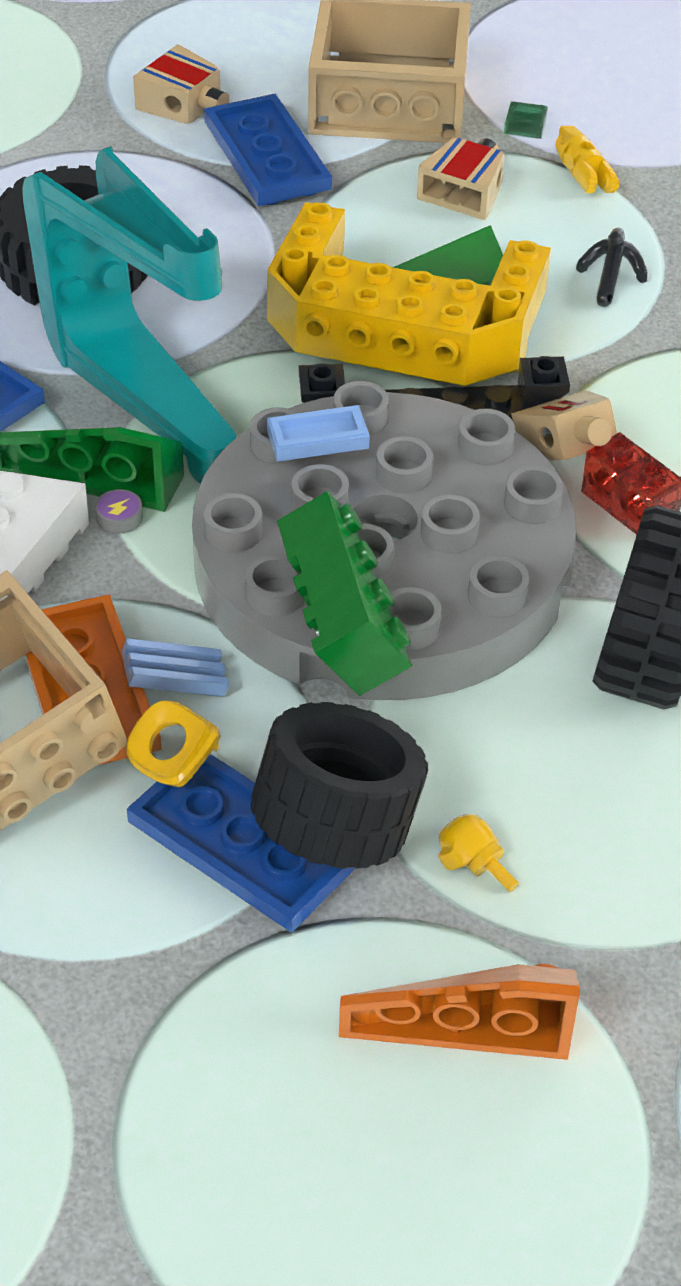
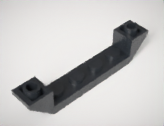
[298,356,570,419]

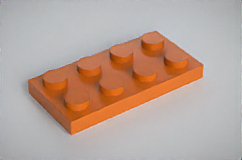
[24,594,162,765]

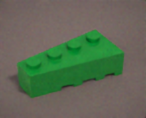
[277,491,412,696]

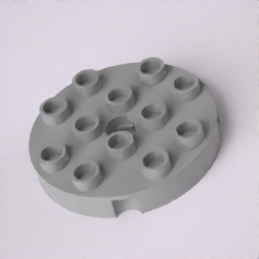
[192,381,576,700]

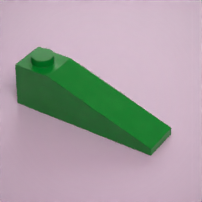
[393,225,503,286]
[0,427,184,512]

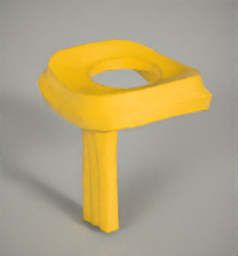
[126,700,221,787]

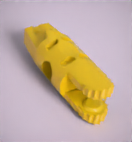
[555,126,620,193]

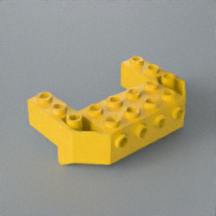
[267,202,551,386]

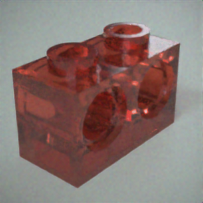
[581,432,681,535]

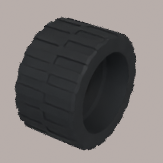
[250,702,428,869]

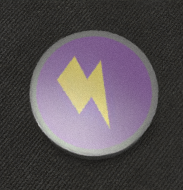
[95,489,143,533]

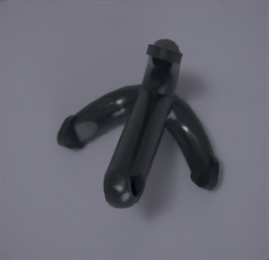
[576,227,647,307]

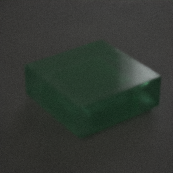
[504,101,548,139]

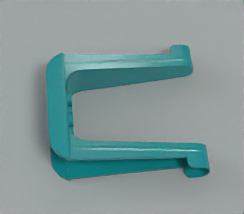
[22,146,236,484]

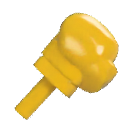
[438,814,519,892]

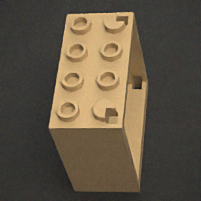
[308,0,471,143]
[0,570,128,830]

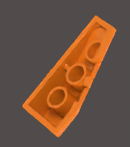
[339,964,580,1060]

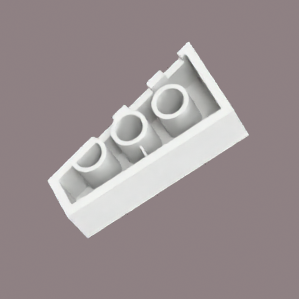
[0,471,89,601]

